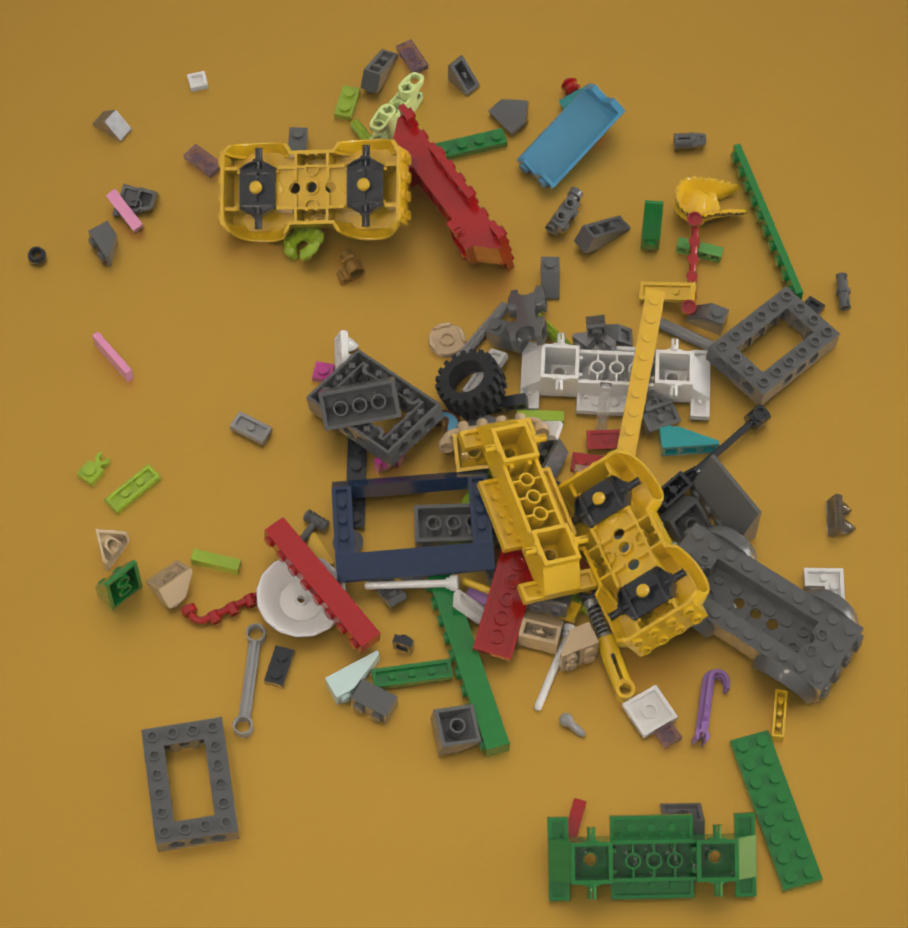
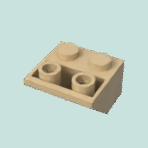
[518,609,565,654]
[559,622,599,672]

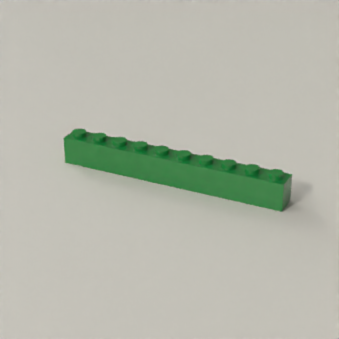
[426,574,510,757]

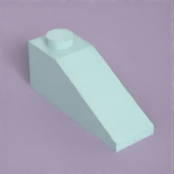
[325,650,380,705]

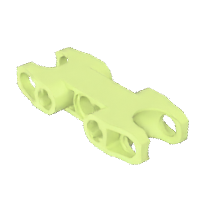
[369,72,424,139]

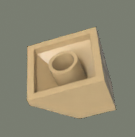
[145,560,193,609]

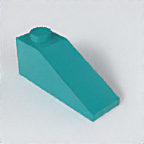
[658,425,719,457]

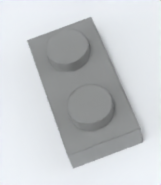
[230,411,273,445]

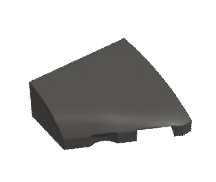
[112,184,159,217]

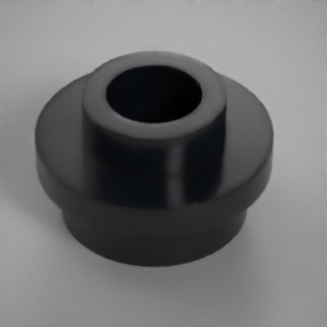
[28,246,46,264]

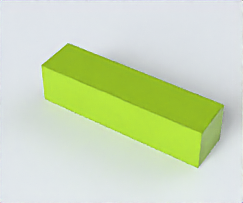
[516,410,564,427]
[191,549,242,575]

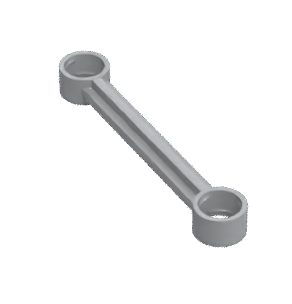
[233,623,266,739]

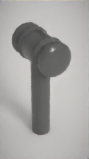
[300,509,330,542]

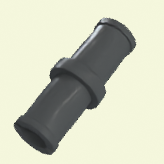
[836,272,851,311]

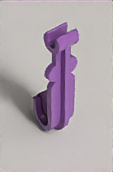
[692,669,730,747]

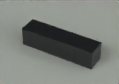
[486,393,529,415]

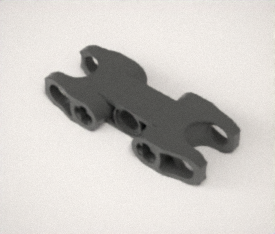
[507,285,548,350]

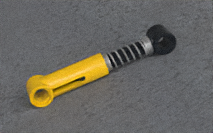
[577,588,635,703]

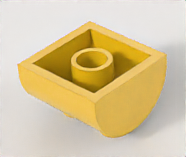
[452,434,490,473]

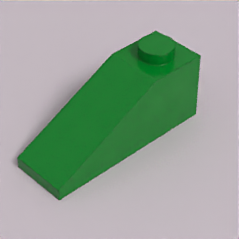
[640,200,664,250]

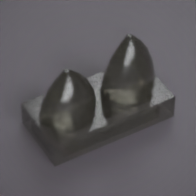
[826,494,856,537]

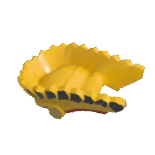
[674,176,747,226]

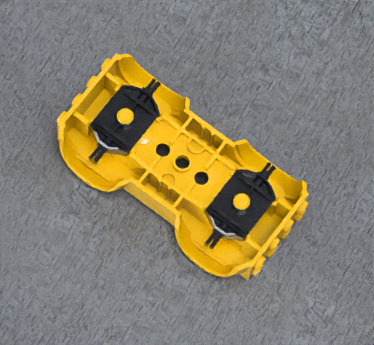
[218,139,411,243]
[558,448,710,657]

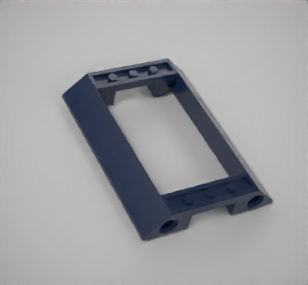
[331,470,495,583]

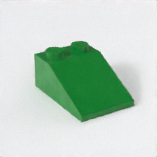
[95,560,143,611]

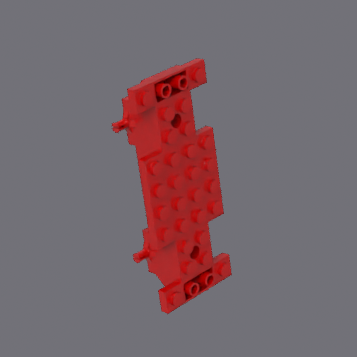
[393,103,514,271]

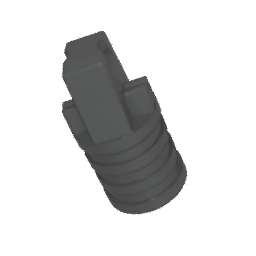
[673,132,706,150]

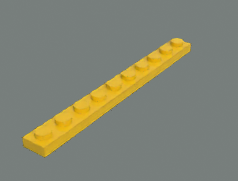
[617,289,666,456]

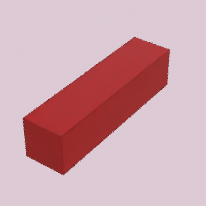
[568,798,586,837]

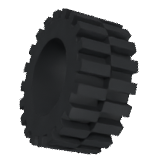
[435,349,507,420]

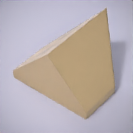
[95,529,130,571]

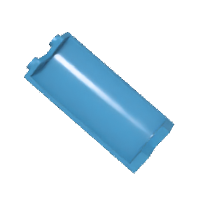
[516,83,625,188]

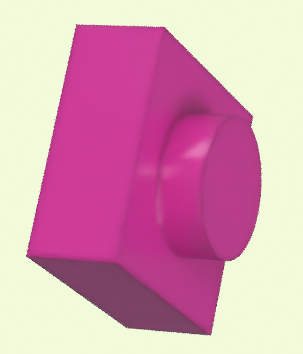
[312,361,335,382]

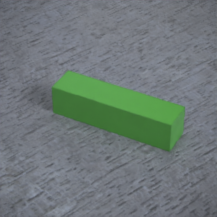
[675,237,724,263]

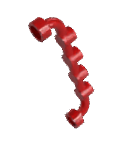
[681,212,702,316]
[180,592,257,625]

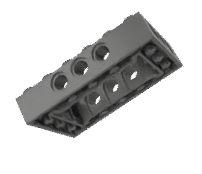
[706,287,840,405]
[306,349,444,467]
[141,717,240,853]

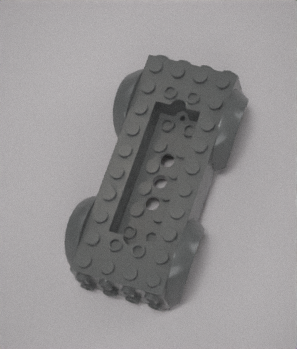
[676,523,864,704]

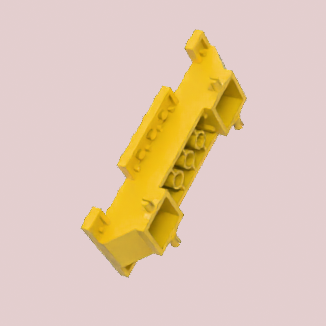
[457,418,598,605]

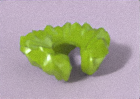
[284,228,325,262]

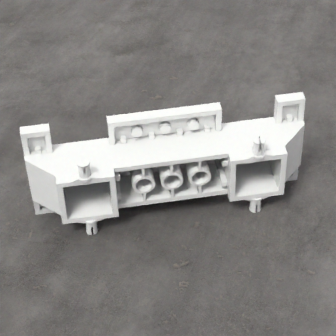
[520,333,710,420]

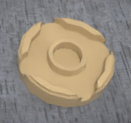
[429,323,466,358]

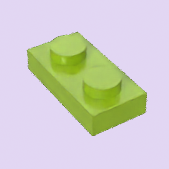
[334,85,360,121]

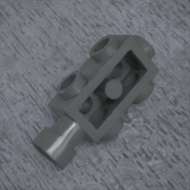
[544,187,583,236]

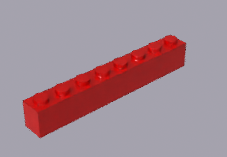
[264,517,381,654]

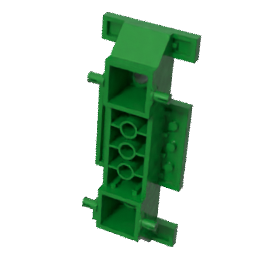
[547,812,757,901]

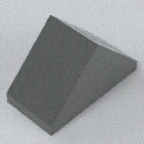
[448,55,480,95]

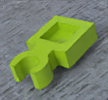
[76,452,110,487]

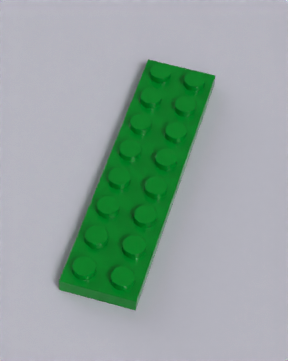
[729,730,823,892]

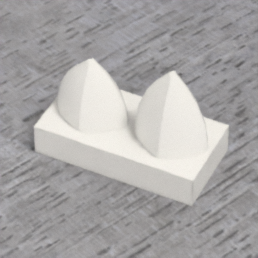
[334,330,359,370]

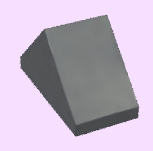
[93,110,132,142]

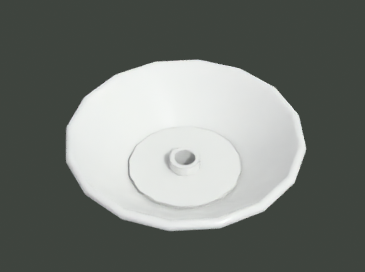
[256,557,346,637]

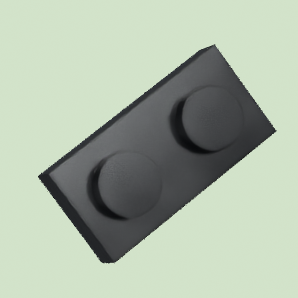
[264,645,295,688]

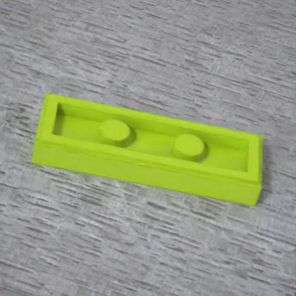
[104,464,161,515]

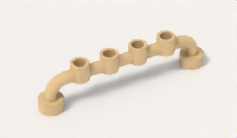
[438,412,550,453]

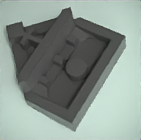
[488,99,529,136]
[642,390,682,435]

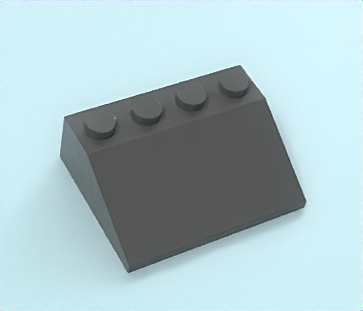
[690,454,762,541]

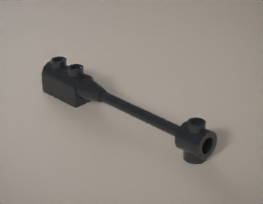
[658,404,771,513]

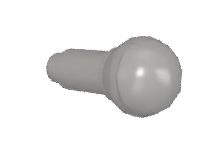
[559,713,586,738]

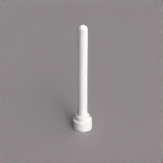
[364,575,459,591]
[534,623,576,711]

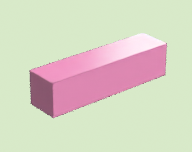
[106,189,144,233]

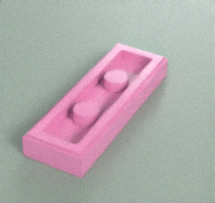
[92,332,133,382]

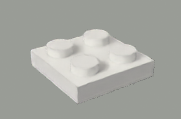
[622,685,678,739]

